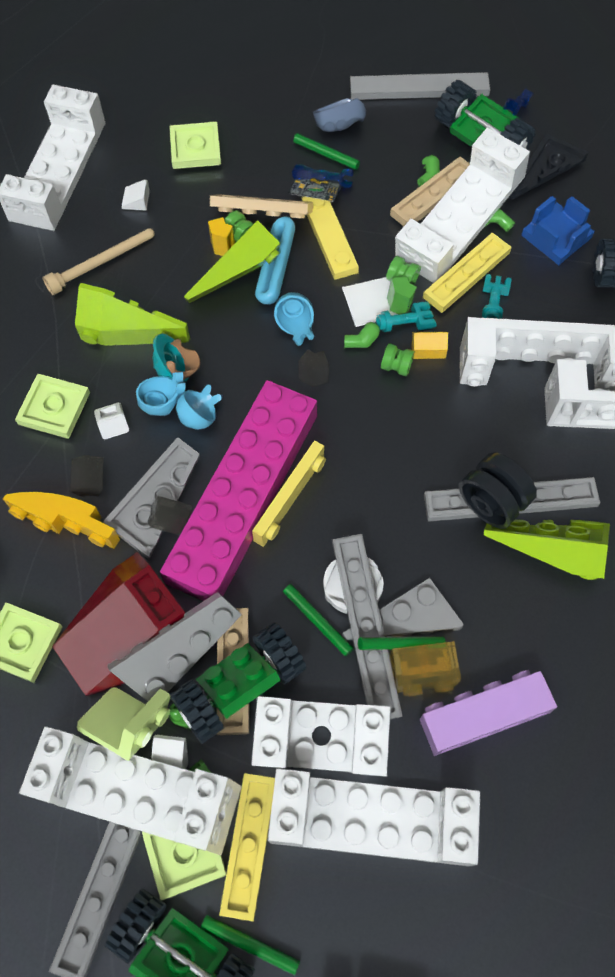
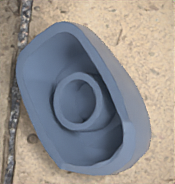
[313,98,366,132]

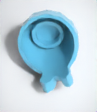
[274,292,314,346]
[136,372,186,416]
[176,384,223,430]

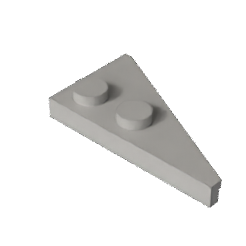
[342,578,464,641]

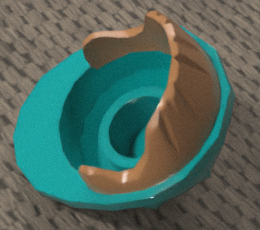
[152,333,200,382]

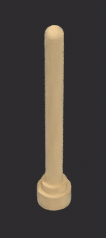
[42,229,154,296]

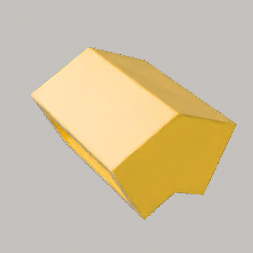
[208,218,235,256]
[411,331,448,359]

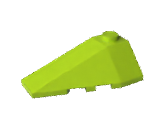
[184,220,280,303]
[75,283,190,346]
[484,520,610,580]

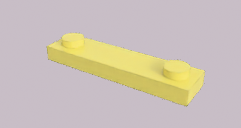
[302,197,359,280]
[423,233,512,313]
[252,440,326,547]
[219,773,275,921]

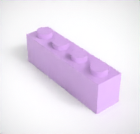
[420,670,557,756]

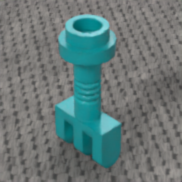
[482,274,512,319]
[376,302,437,332]

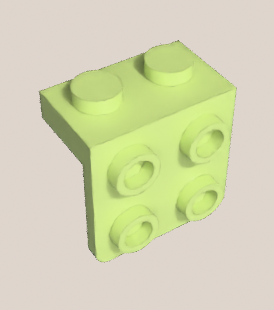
[77,688,170,761]

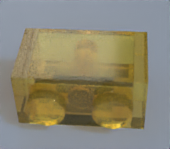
[390,642,461,696]

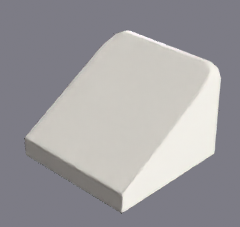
[122,180,150,210]
[94,402,129,439]
[151,734,189,769]

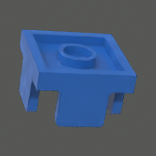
[521,196,595,265]

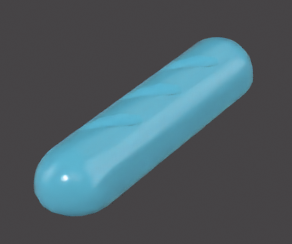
[255,216,295,305]

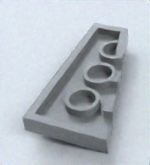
[103,437,200,559]
[107,592,242,701]

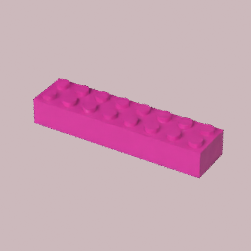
[160,380,317,601]

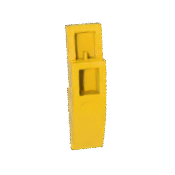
[3,492,120,549]

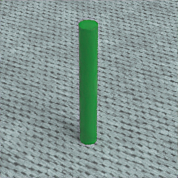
[293,133,360,170]
[283,584,354,657]
[357,636,446,650]
[201,915,300,976]

